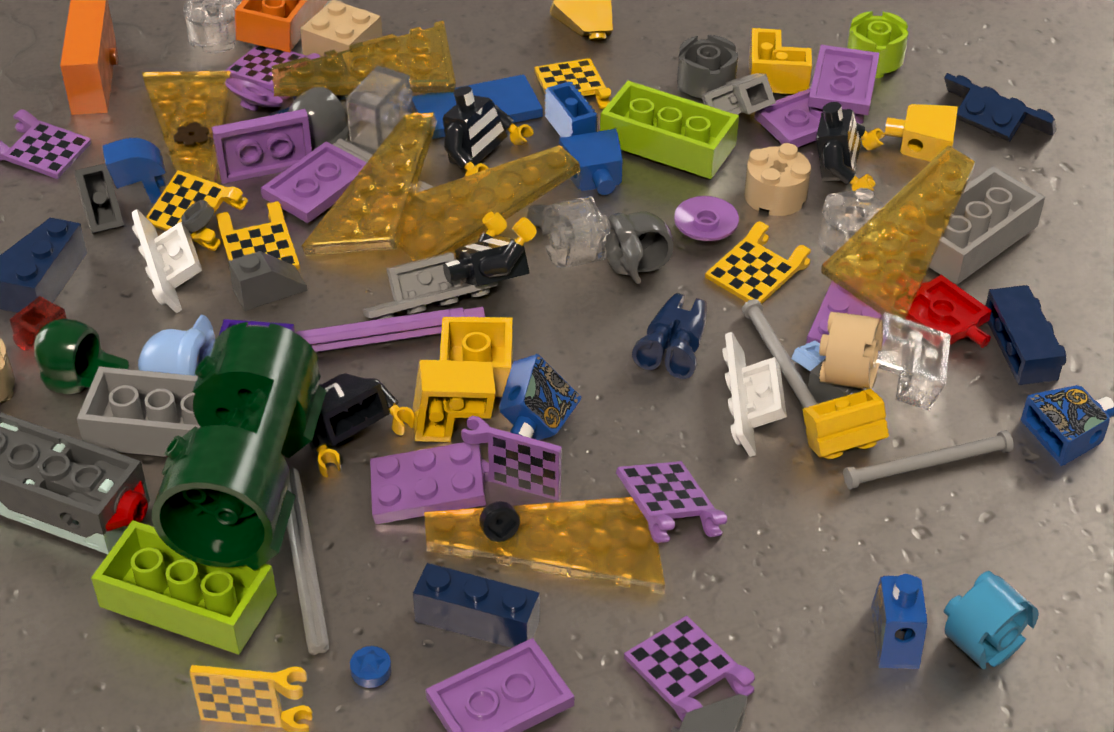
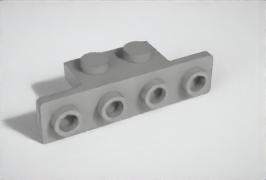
[362,252,498,320]

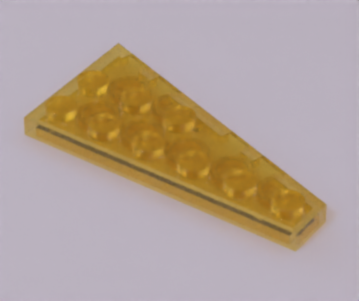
[271,20,456,97]
[142,71,232,183]
[301,112,437,255]
[369,145,581,261]
[821,145,975,328]
[424,497,665,594]

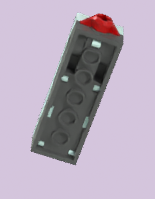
[0,412,150,554]

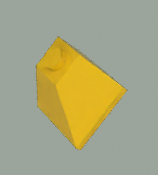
[550,0,613,41]

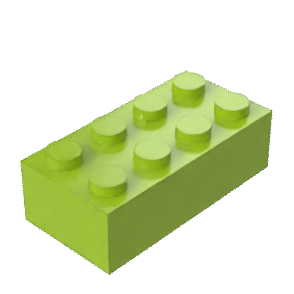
[600,81,739,179]
[91,520,277,655]

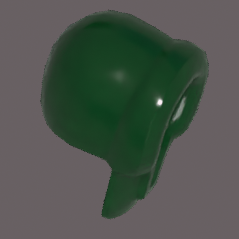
[34,319,129,394]

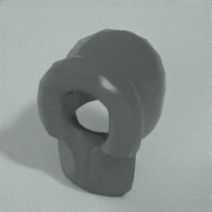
[288,87,364,151]
[605,212,673,284]

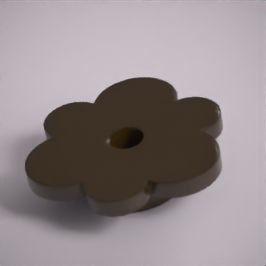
[173,122,209,147]

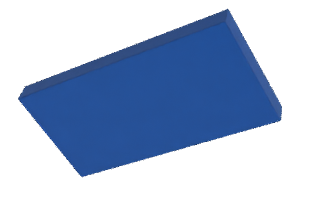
[411,74,543,140]

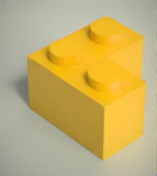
[749,28,812,95]
[412,360,496,442]

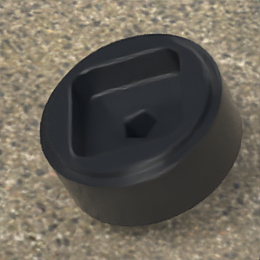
[479,501,520,542]

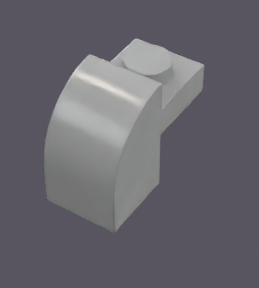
[701,73,776,115]

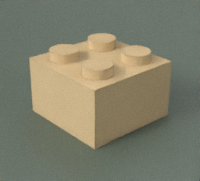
[300,0,383,74]

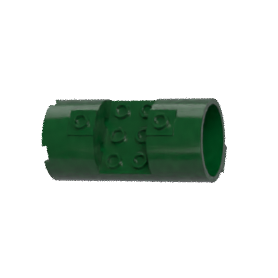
[152,322,326,571]

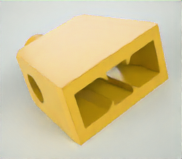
[884,104,958,166]

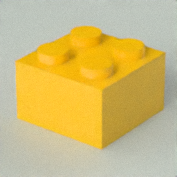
[440,317,513,397]

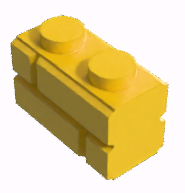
[802,388,889,459]

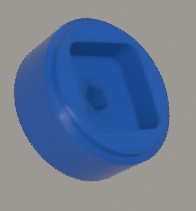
[350,646,391,688]

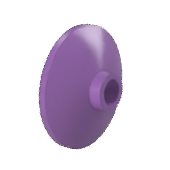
[225,78,283,111]
[674,196,739,241]

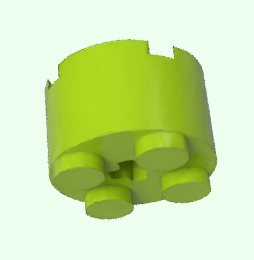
[847,11,908,79]

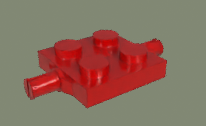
[893,274,992,350]

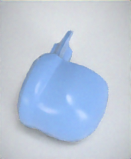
[138,315,216,376]

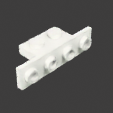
[131,209,202,313]
[722,332,787,457]

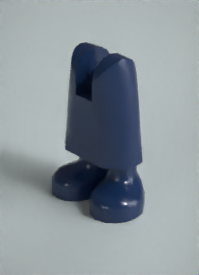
[632,293,707,379]

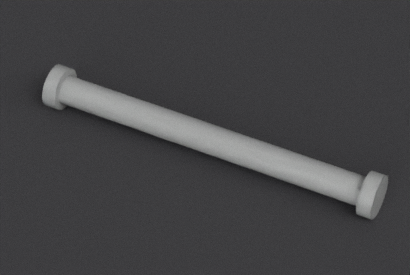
[742,299,817,408]
[843,430,1014,489]

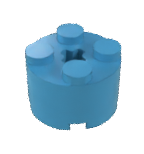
[944,571,1039,669]

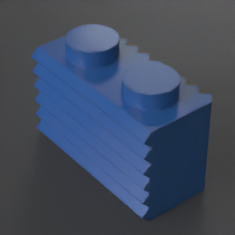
[544,82,597,138]

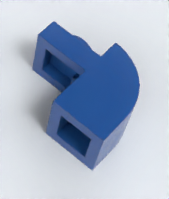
[102,138,166,204]

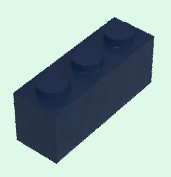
[985,285,1066,385]
[413,563,540,648]

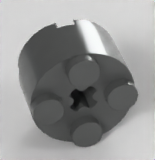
[677,35,738,100]

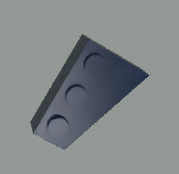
[0,217,87,318]

